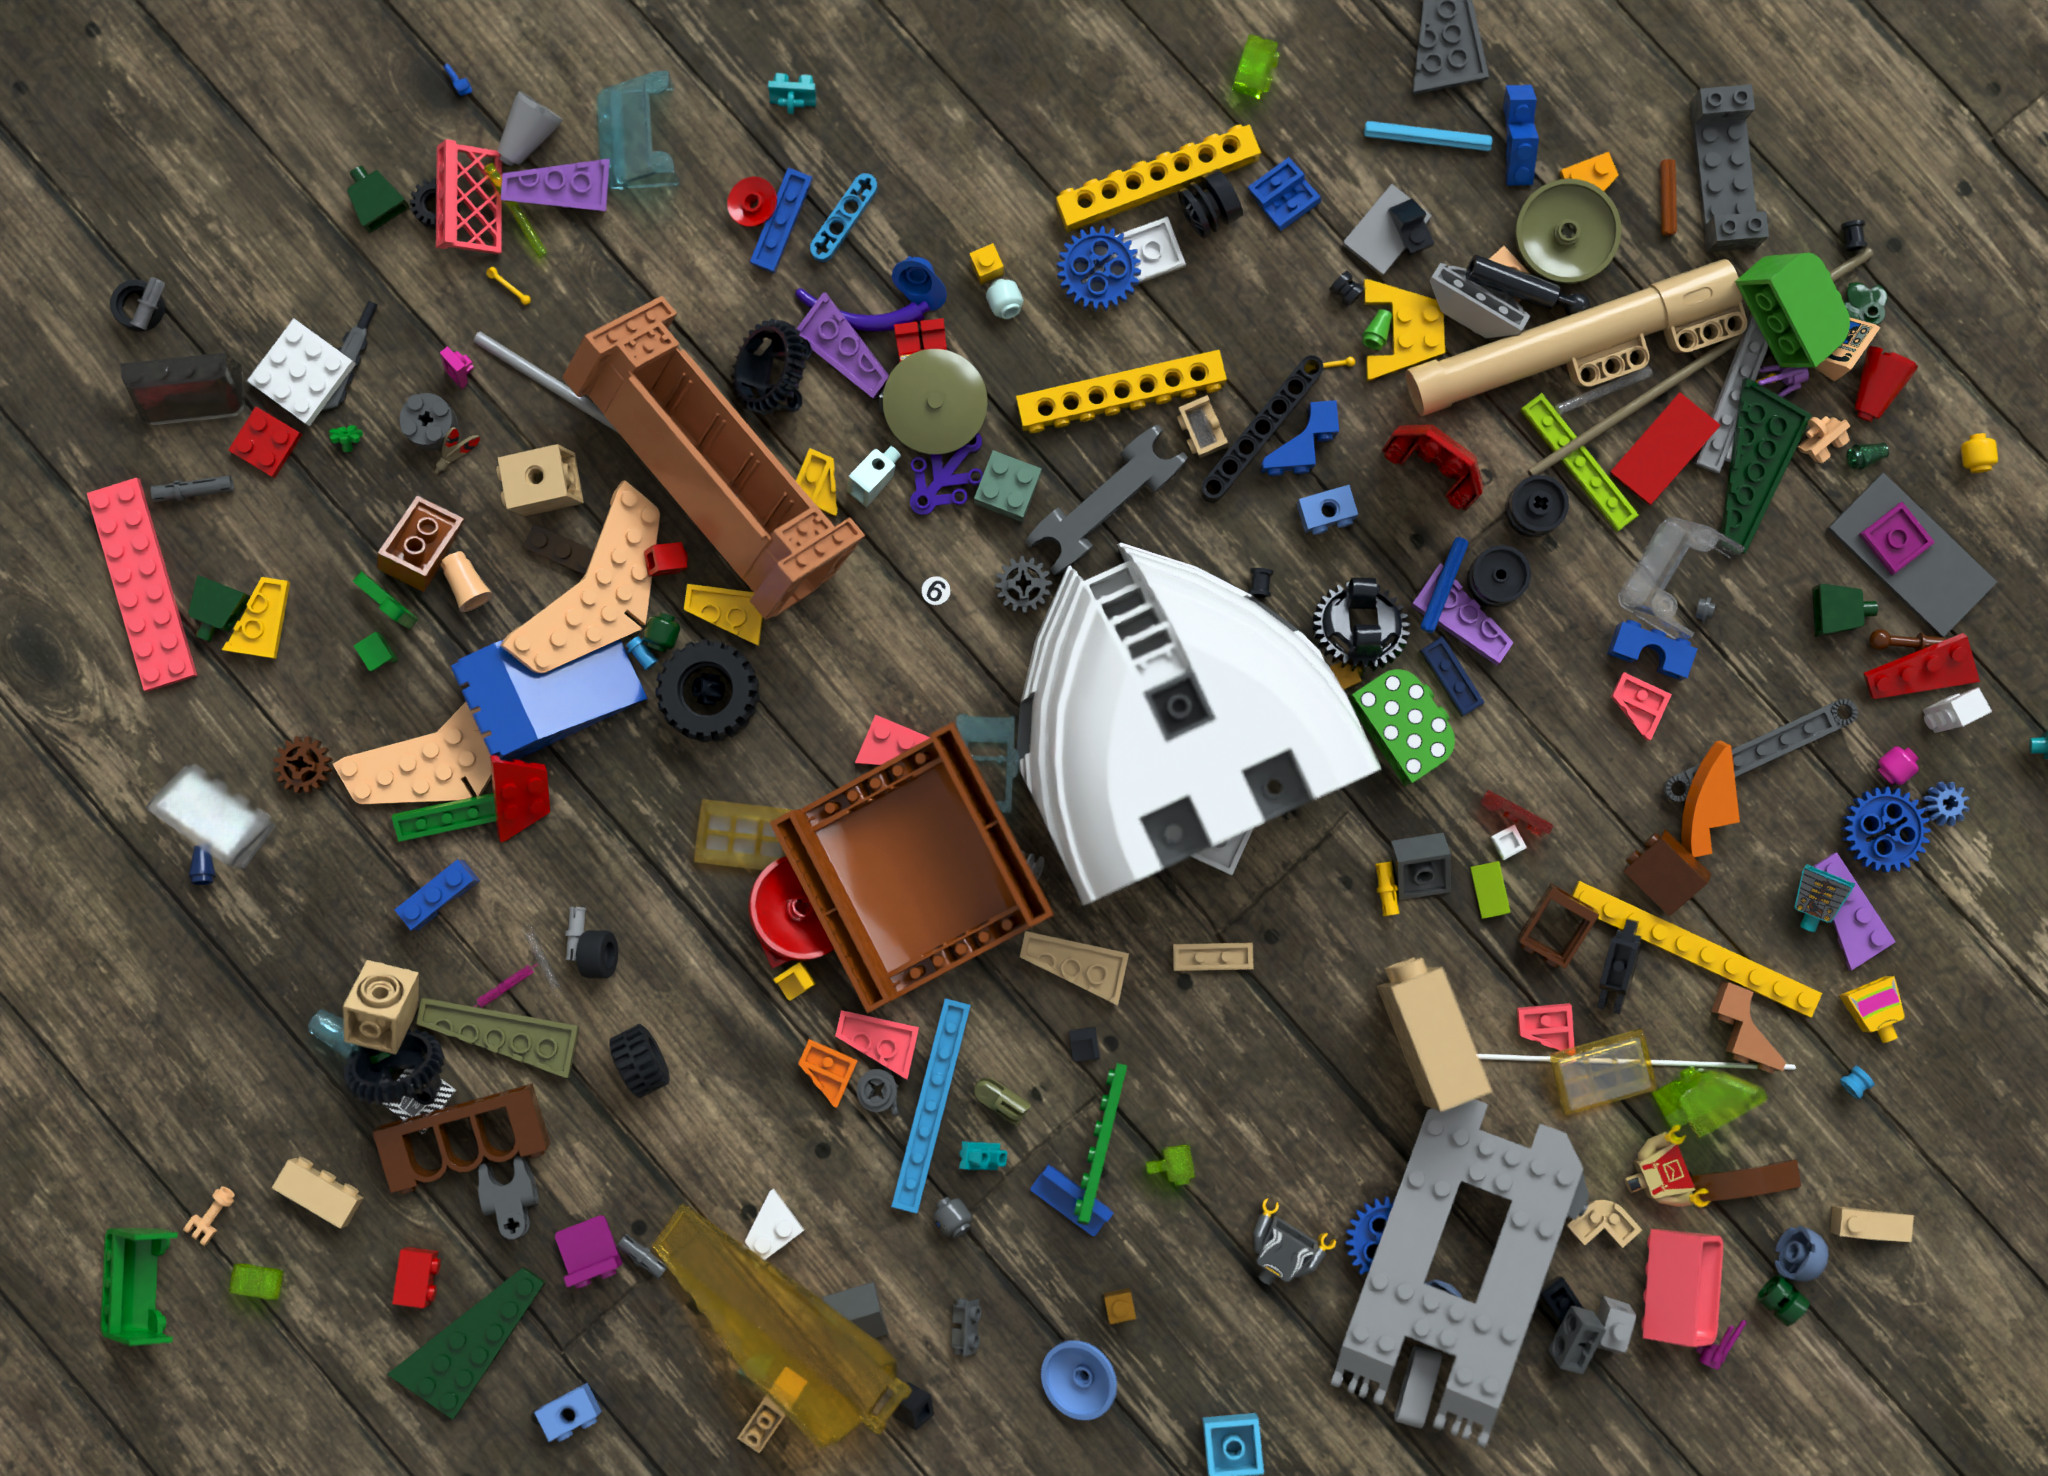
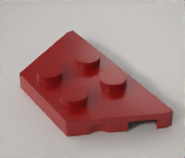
[490,755,550,843]

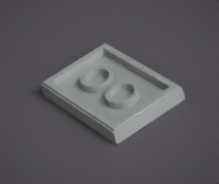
[1342,184,1432,276]

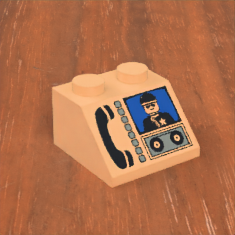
[1814,317,1880,382]

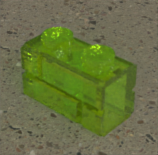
[1232,34,1281,99]

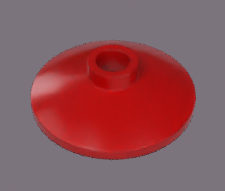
[727,177,777,227]

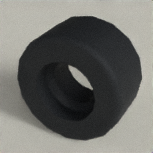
[576,930,618,979]

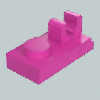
[440,346,474,389]

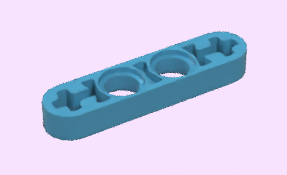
[810,173,878,262]

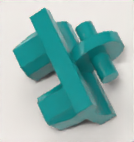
[768,73,817,115]
[959,1141,1007,1170]

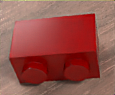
[392,1247,441,1308]

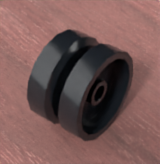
[1505,475,1569,538]
[1467,545,1531,607]

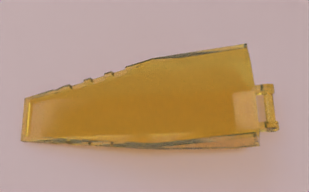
[652,1204,912,1450]

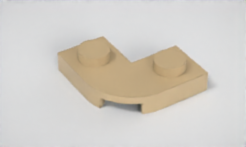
[1565,1200,1642,1248]

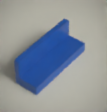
[1030,1163,1113,1236]

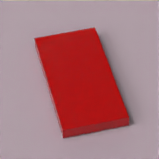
[1610,393,1721,506]

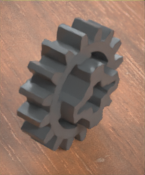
[995,556,1052,614]

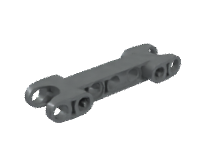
[1024,424,1188,576]

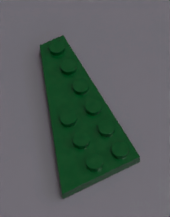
[1719,378,1812,554]
[387,1267,546,1419]

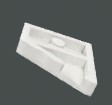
[745,1189,804,1263]

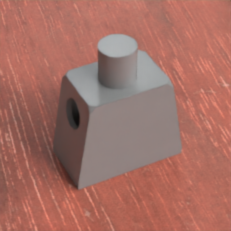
[1597,1296,1636,1353]

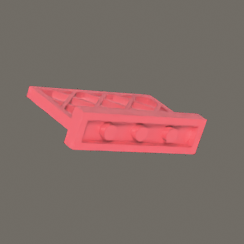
[436,139,502,254]

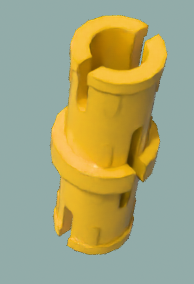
[1375,862,1400,916]

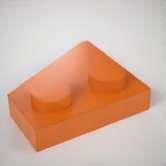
[798,1039,858,1108]

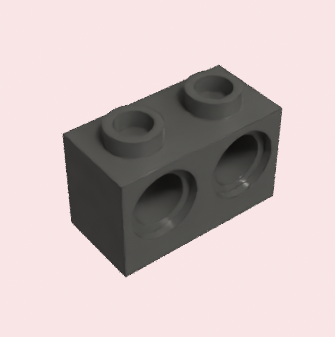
[1548,1305,1606,1374]

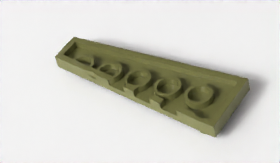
[416,998,580,1078]

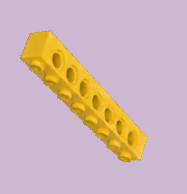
[1056,124,1261,233]
[1016,349,1227,433]

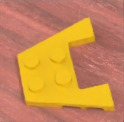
[1363,279,1445,381]

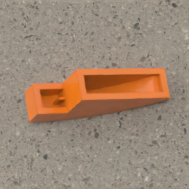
[1681,740,1740,857]

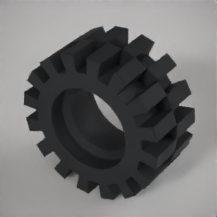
[410,179,461,230]

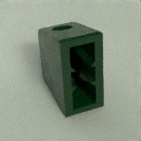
[347,166,410,234]
[188,575,251,642]
[1812,584,1878,637]

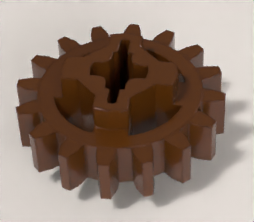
[273,736,333,793]

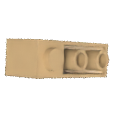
[738,1367,807,1453]

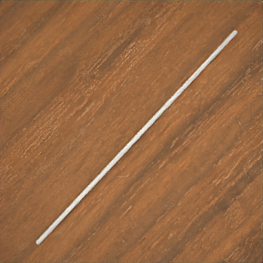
[1477,1054,1796,1070]

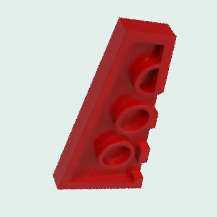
[1863,633,1980,699]

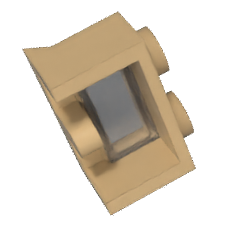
[1176,395,1229,458]

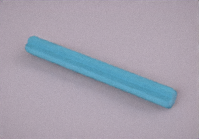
[1364,121,1492,151]

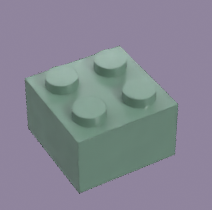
[974,450,1042,522]

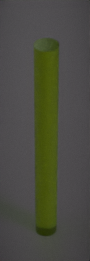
[484,163,548,258]

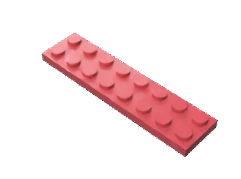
[87,478,197,692]

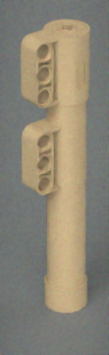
[1405,259,1747,417]

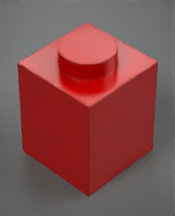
[644,542,688,576]

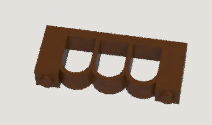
[373,1083,550,1194]

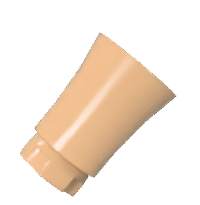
[440,551,493,612]

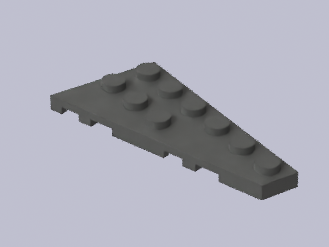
[1412,0,1489,95]

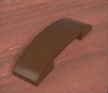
[1691,1159,1801,1202]

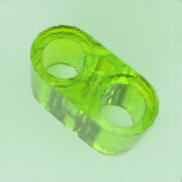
[229,1263,284,1299]

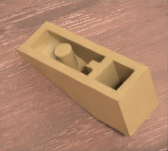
[1830,1206,1914,1242]

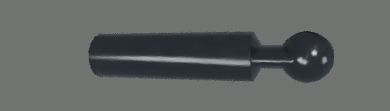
[1465,255,1590,315]

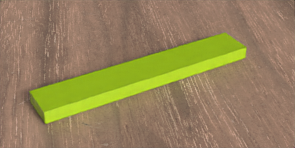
[1520,393,1639,532]

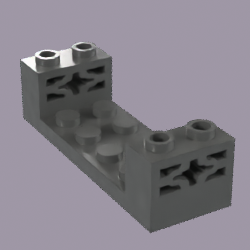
[1689,84,1769,253]

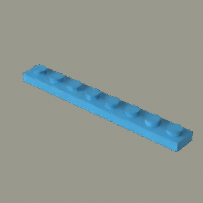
[892,998,971,1213]

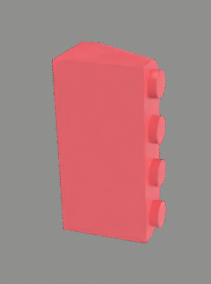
[1641,1229,1723,1347]

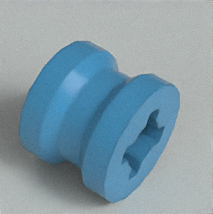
[1839,1065,1875,1100]

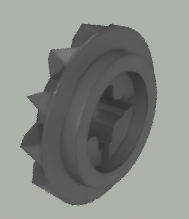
[857,1069,898,1112]

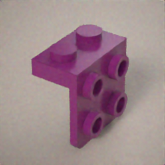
[555,1215,623,1289]

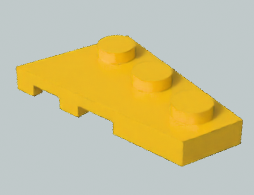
[222,577,290,659]
[684,584,763,646]

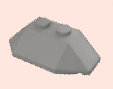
[1430,263,1530,338]

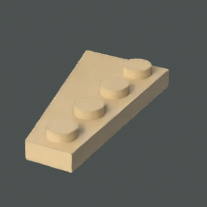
[1020,931,1129,1005]

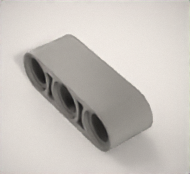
[1394,1345,1442,1429]

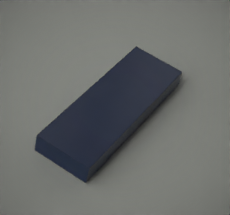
[1420,636,1485,717]

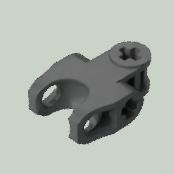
[478,1156,539,1239]

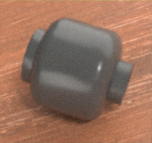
[933,1197,972,1239]

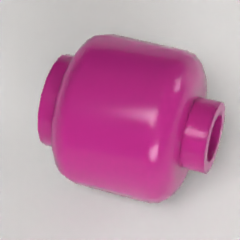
[1877,746,1919,785]

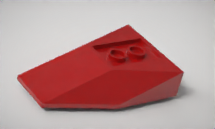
[1381,425,1484,511]

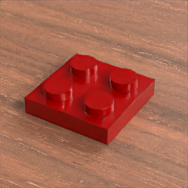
[228,407,302,478]

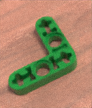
[352,571,419,629]

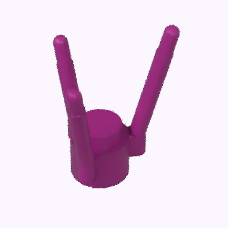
[1696,1320,1747,1370]

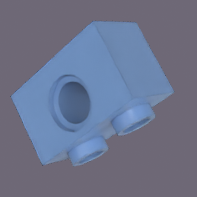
[1296,485,1358,535]
[534,1383,602,1442]

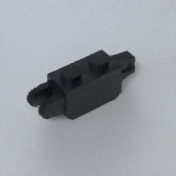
[1597,918,1642,1014]

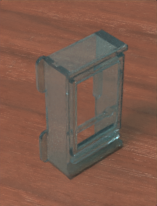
[956,714,1019,813]

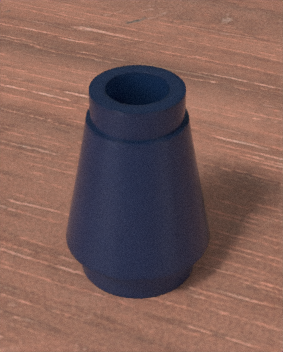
[188,845,216,885]

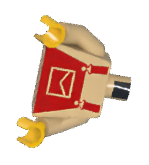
[1625,1125,1710,1207]

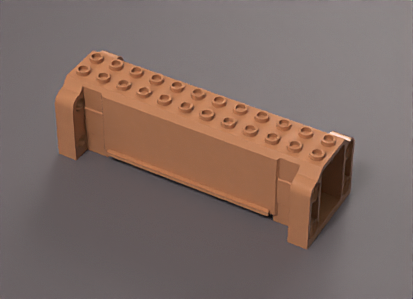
[562,296,865,620]

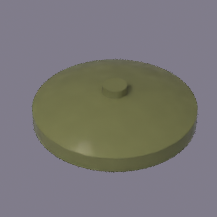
[1515,179,1622,284]
[883,349,987,455]

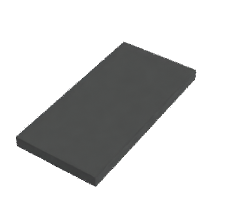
[1827,473,1997,637]

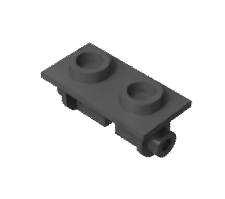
[951,1298,981,1356]

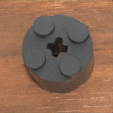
[399,393,459,451]

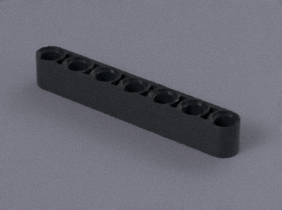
[1200,355,1324,503]

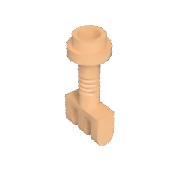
[183,1187,235,1246]

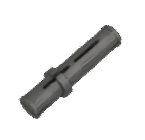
[151,475,234,502]

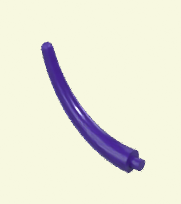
[795,288,930,332]

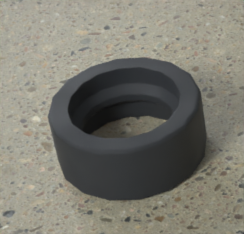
[110,279,165,332]

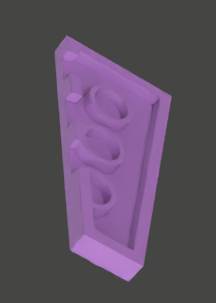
[501,159,610,211]
[1813,852,1896,970]

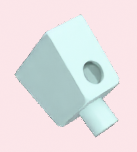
[847,446,901,508]

